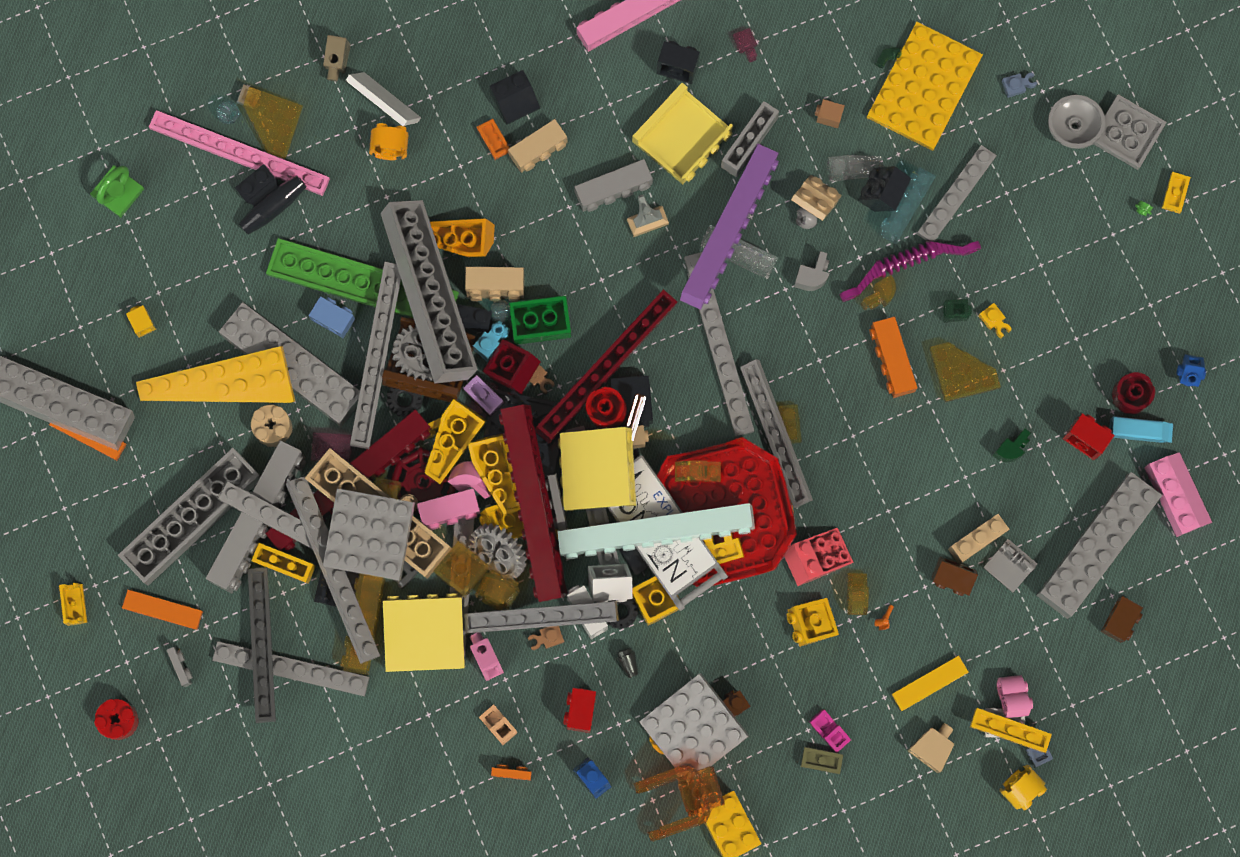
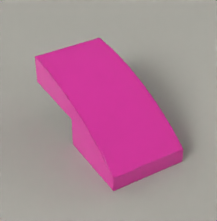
[809,709,851,753]

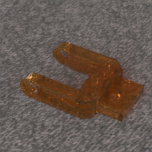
[634,765,725,841]

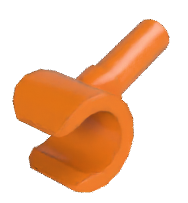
[874,605,894,630]

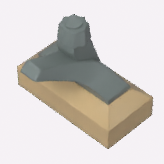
[627,195,669,237]

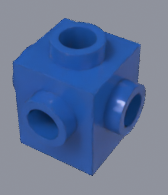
[1176,354,1206,387]

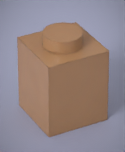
[815,99,845,128]

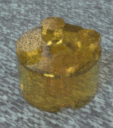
[475,570,520,611]

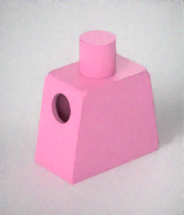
[470,632,504,681]

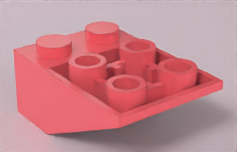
[784,528,854,586]

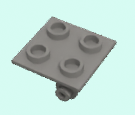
[983,539,1037,593]

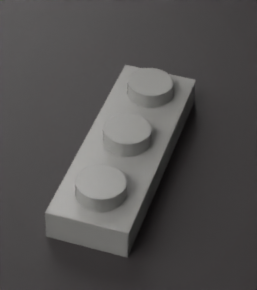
[545,473,568,531]

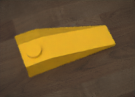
[425,399,487,484]
[468,434,520,515]

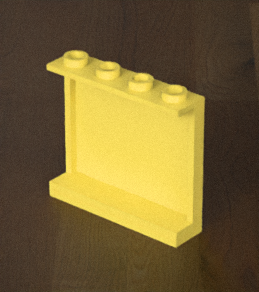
[632,83,733,185]
[558,427,636,511]
[383,593,465,672]

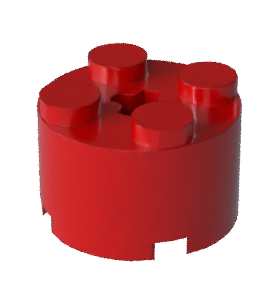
[586,387,627,429]
[94,699,139,740]

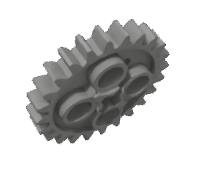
[392,325,433,382]
[469,523,527,580]

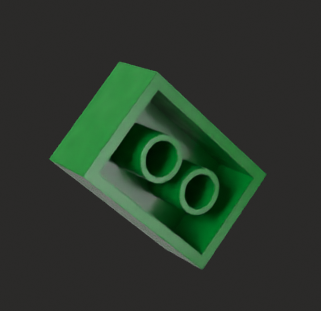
[509,296,571,345]

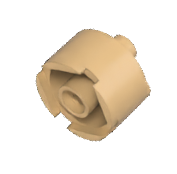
[251,405,292,447]

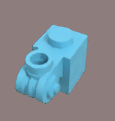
[473,321,510,362]

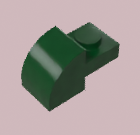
[993,428,1031,463]

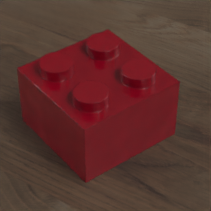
[483,339,541,394]

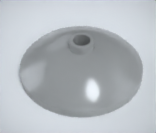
[1048,95,1105,149]

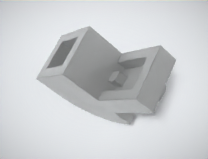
[794,251,830,291]

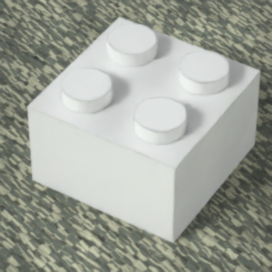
[588,564,632,603]

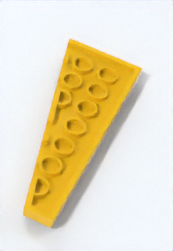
[136,346,296,403]

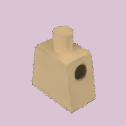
[908,723,954,773]

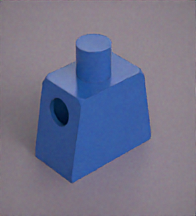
[573,757,611,799]

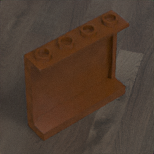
[382,317,475,402]

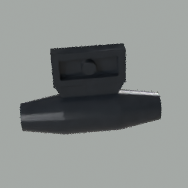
[235,164,307,235]

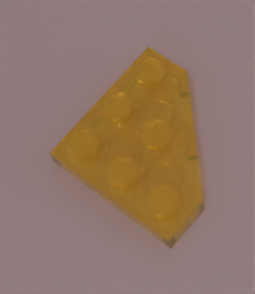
[243,87,303,159]
[929,342,1001,402]

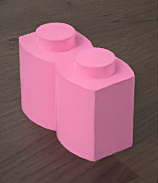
[997,675,1033,718]

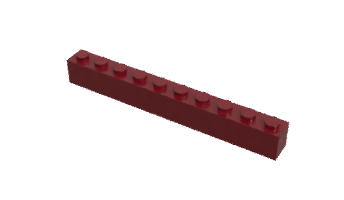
[535,289,677,444]
[265,409,432,552]

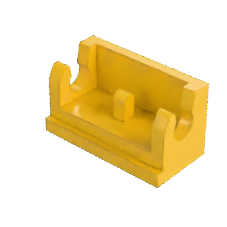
[59,583,88,626]

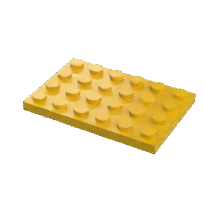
[867,22,983,151]

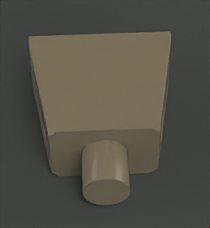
[323,35,351,82]

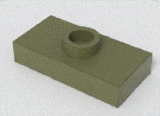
[801,747,843,774]

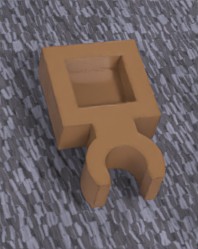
[529,365,555,394]
[528,626,564,650]

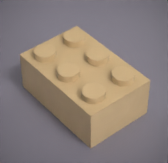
[465,267,524,302]

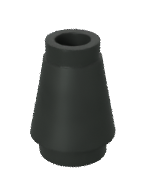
[616,647,639,678]

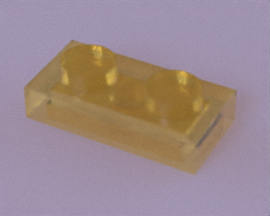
[778,404,802,444]

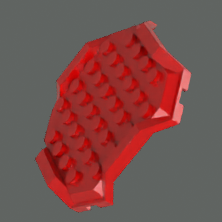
[657,437,797,587]

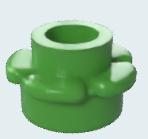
[1135,200,1153,217]

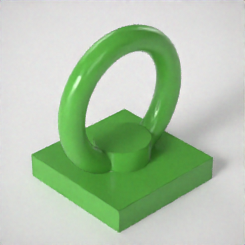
[90,165,144,218]

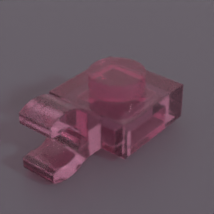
[733,28,757,62]

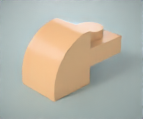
[479,705,518,745]

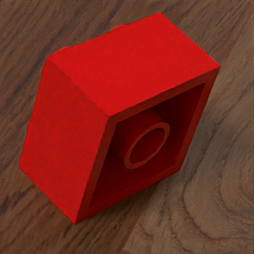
[1062,413,1115,460]
[564,688,596,733]

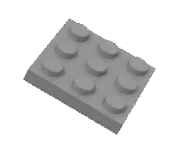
[1094,94,1167,170]

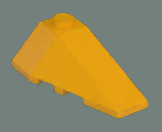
[430,219,495,257]

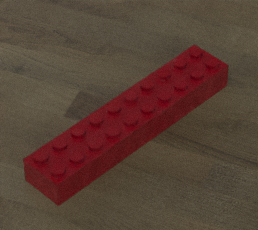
[499,405,568,602]

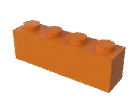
[869,317,917,398]

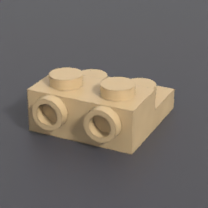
[791,175,842,221]

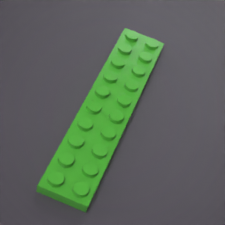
[266,238,459,319]

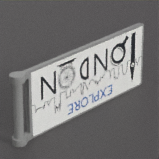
[608,455,728,611]

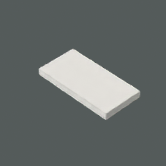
[346,72,421,126]

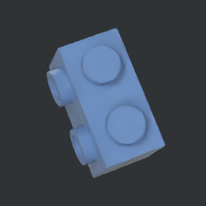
[309,296,355,338]

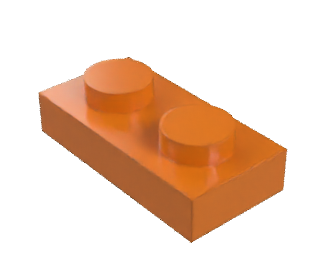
[491,764,532,781]

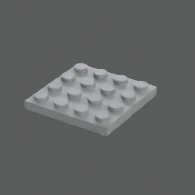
[323,489,415,581]
[639,673,749,784]

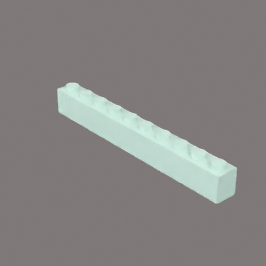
[557,503,755,559]

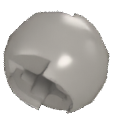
[796,207,817,229]

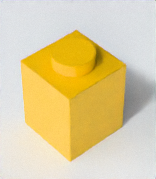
[126,305,156,338]

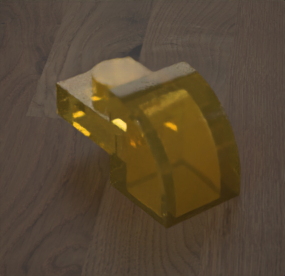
[861,275,896,310]
[847,573,869,615]

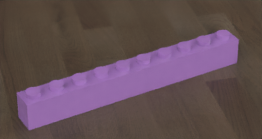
[680,144,779,310]

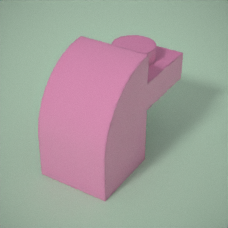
[448,461,491,499]

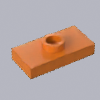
[477,118,510,160]

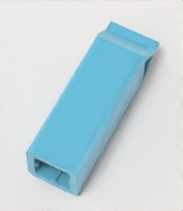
[1109,416,1173,443]

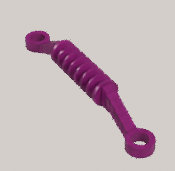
[840,241,981,302]

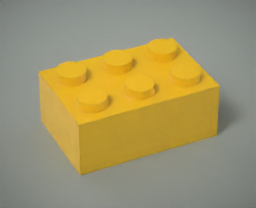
[698,791,761,857]

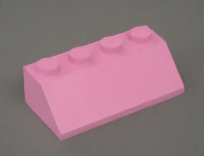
[1144,452,1212,537]

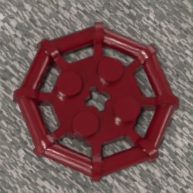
[388,447,456,516]

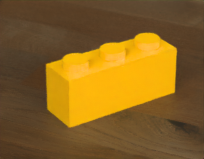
[251,543,316,584]

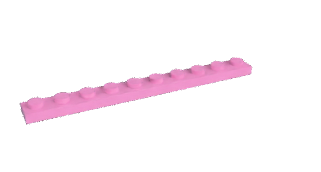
[149,110,330,196]

